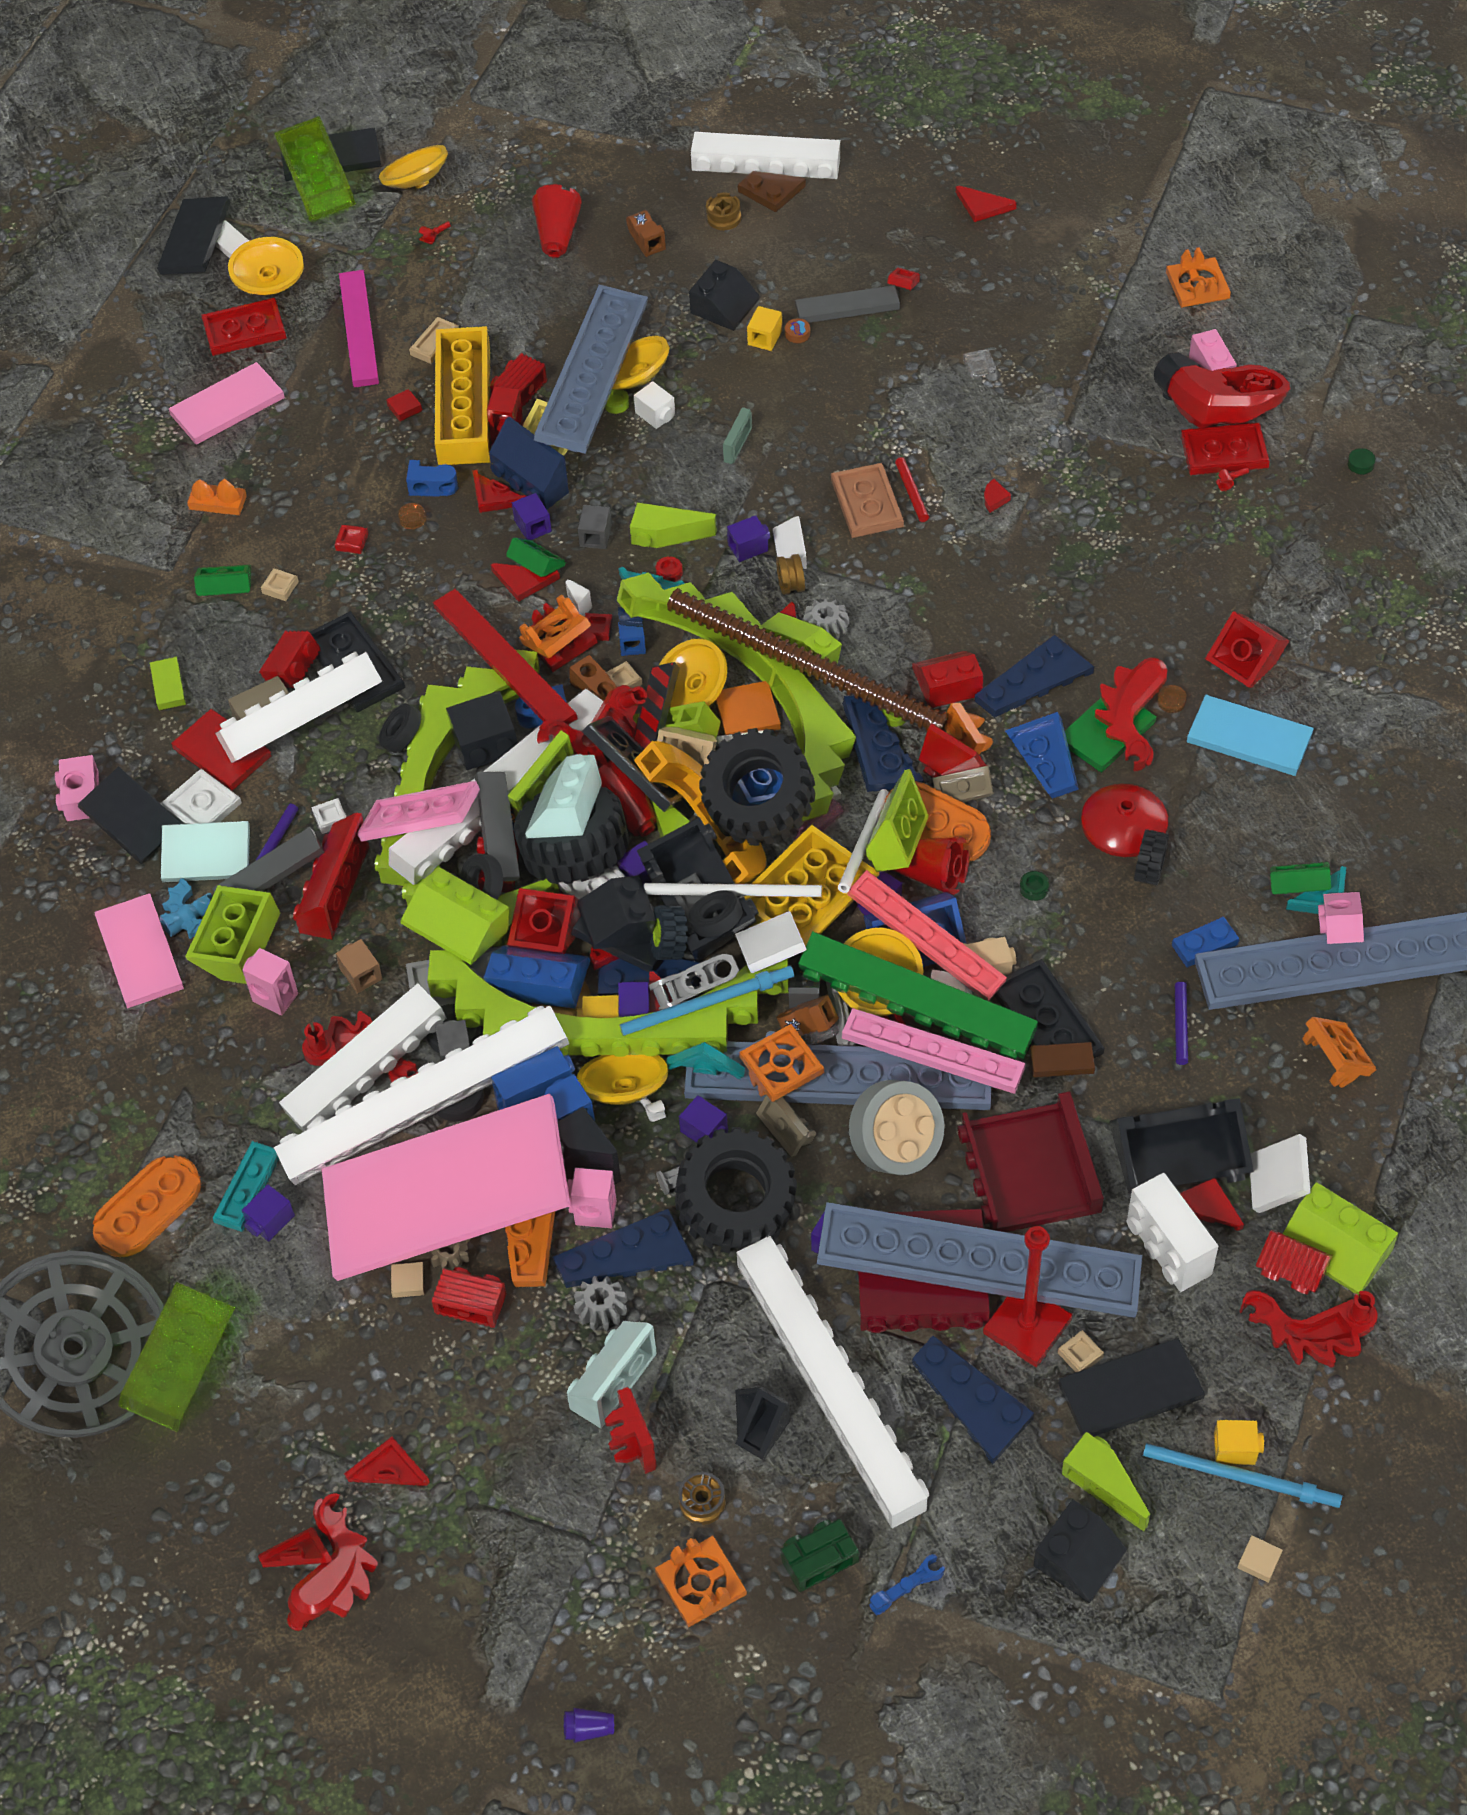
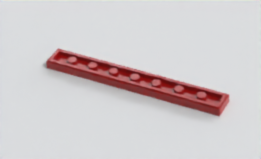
[433,589,578,725]

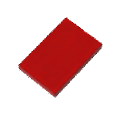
[201,298,287,356]
[1181,422,1270,475]
[171,709,271,791]

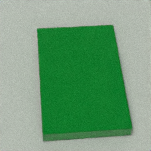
[1065,687,1157,773]

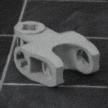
[648,954,740,1011]

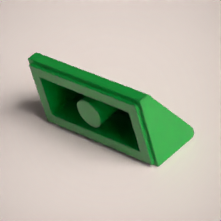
[506,537,566,577]
[194,565,251,596]
[1270,862,1331,894]

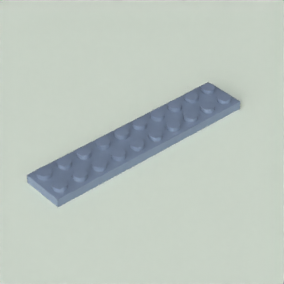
[534,285,648,454]
[1195,912,1467,1010]
[684,1041,992,1110]
[817,1202,1142,1318]

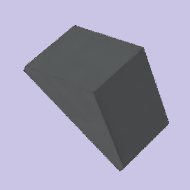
[789,974,820,1009]

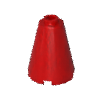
[532,184,582,258]
[598,761,657,837]
[892,836,969,895]

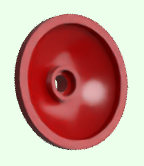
[1081,783,1168,857]

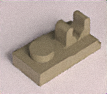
[933,766,994,803]
[756,1095,816,1157]

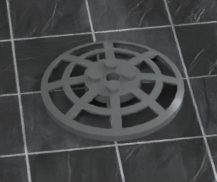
[0,1251,172,1438]

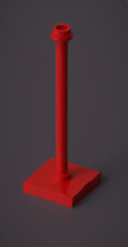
[983,1226,1073,1368]

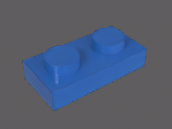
[1172,917,1239,968]

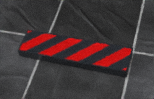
[633,662,680,749]

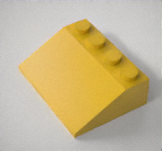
[743,825,879,947]

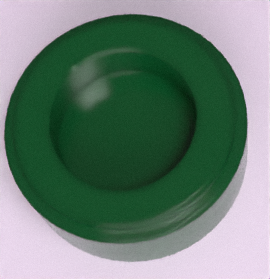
[1347,448,1376,474]
[1020,871,1049,901]

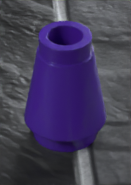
[564,1707,614,1743]

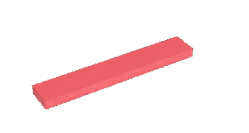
[847,870,1007,1001]

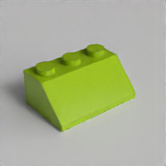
[866,769,929,872]
[401,867,509,965]
[185,885,280,984]
[1283,1182,1398,1296]

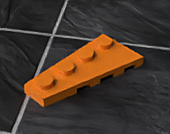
[505,1211,555,1287]

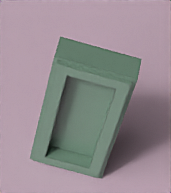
[723,407,752,464]

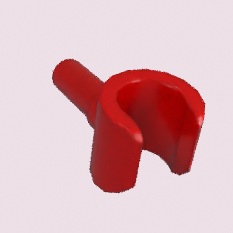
[419,221,451,244]
[1216,467,1249,491]

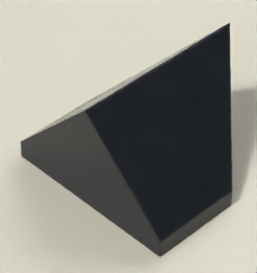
[735,1387,790,1460]

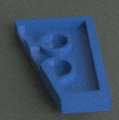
[1005,712,1079,799]

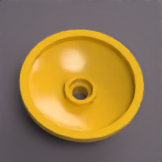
[379,145,448,189]
[228,237,304,295]
[612,336,670,390]
[659,639,727,708]
[838,928,923,1017]
[577,1055,668,1105]

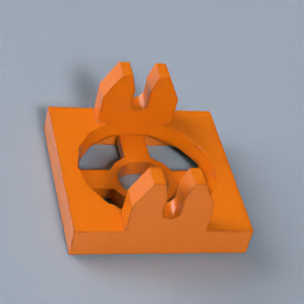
[1166,247,1231,308]
[519,594,591,658]
[1302,1017,1376,1088]
[739,1024,824,1102]
[655,1536,747,1628]

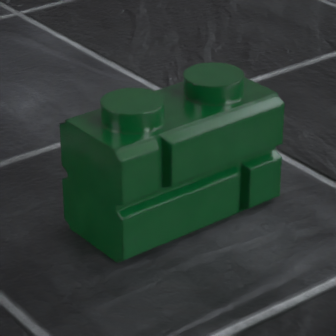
[780,1519,859,1592]

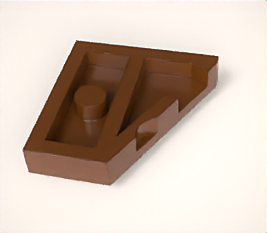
[738,171,806,212]

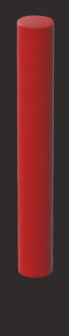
[895,457,929,522]

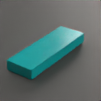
[213,1141,279,1232]

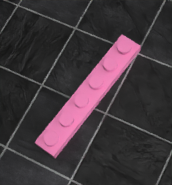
[842,1008,1025,1094]

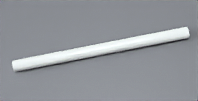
[838,789,889,893]
[644,883,822,897]

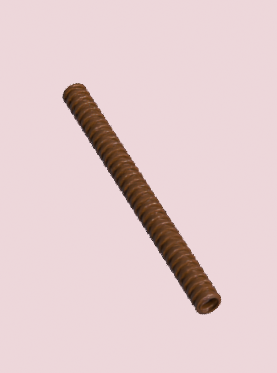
[667,588,948,732]

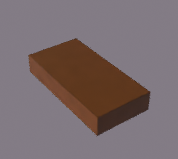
[1030,1042,1095,1077]

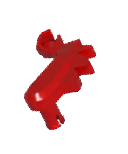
[1095,658,1167,771]
[537,685,647,767]
[302,1011,418,1083]
[1240,1290,1378,1368]
[287,1493,378,1631]

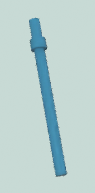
[619,966,794,1036]
[1143,1443,1343,1508]

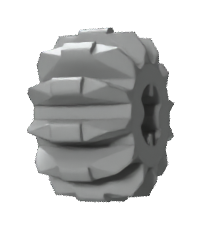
[802,598,849,640]
[573,1276,627,1331]

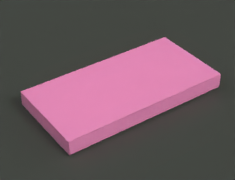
[168,362,285,445]
[357,781,480,842]
[94,893,184,1009]

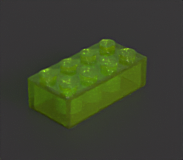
[274,116,356,222]
[118,1282,235,1432]

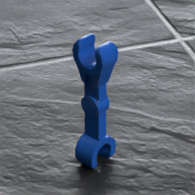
[870,1555,945,1615]

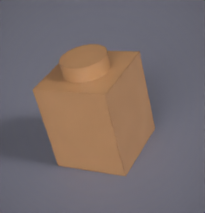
[336,939,383,993]

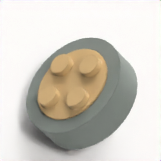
[849,1080,944,1175]

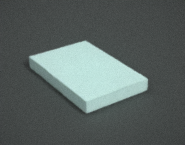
[161,821,250,882]

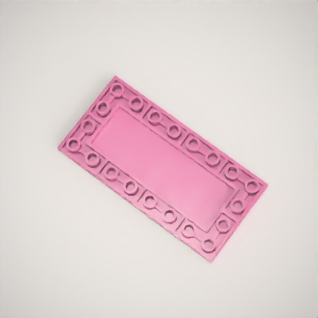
[322,1094,570,1281]

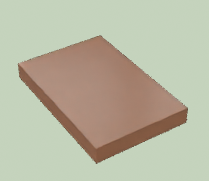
[831,463,904,538]

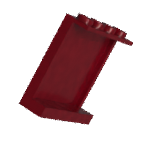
[957,1091,1104,1232]
[858,1209,990,1333]

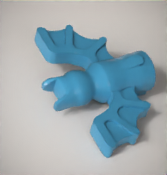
[160,878,212,939]

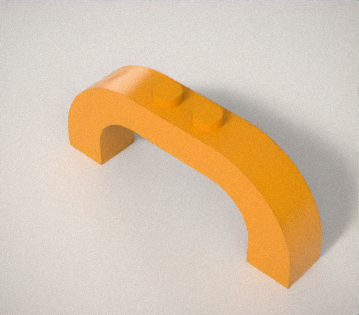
[634,741,767,884]

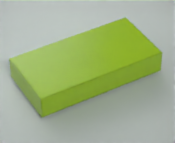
[149,657,186,710]

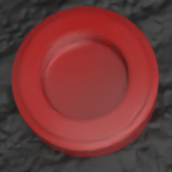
[655,556,683,582]

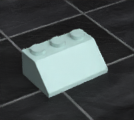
[525,754,602,838]
[567,1321,657,1429]

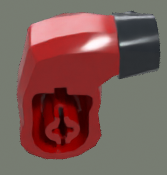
[1154,352,1290,428]

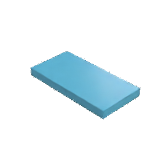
[1187,695,1314,776]

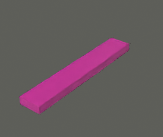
[339,270,379,387]

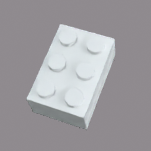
[1127,1173,1218,1292]

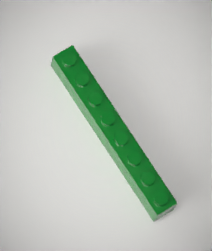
[798,931,1038,1060]

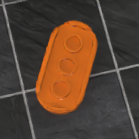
[885,781,991,862]
[93,1155,201,1257]

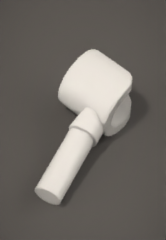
[640,1097,666,1122]

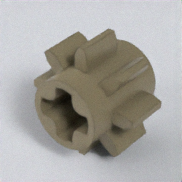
[431,1240,469,1270]

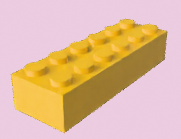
[435,326,491,466]

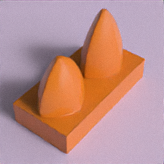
[187,478,247,516]
[944,702,993,755]

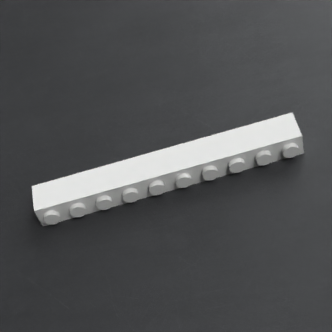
[389,689,603,885]
[274,1006,569,1185]
[737,1236,929,1528]

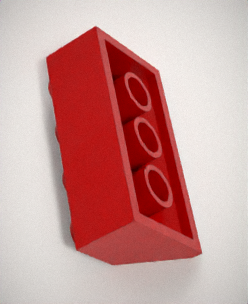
[293,812,370,940]

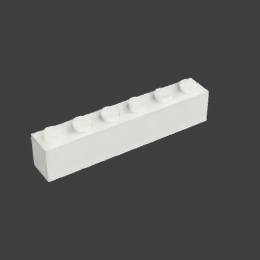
[691,132,840,179]
[215,651,382,763]
[279,983,446,1132]

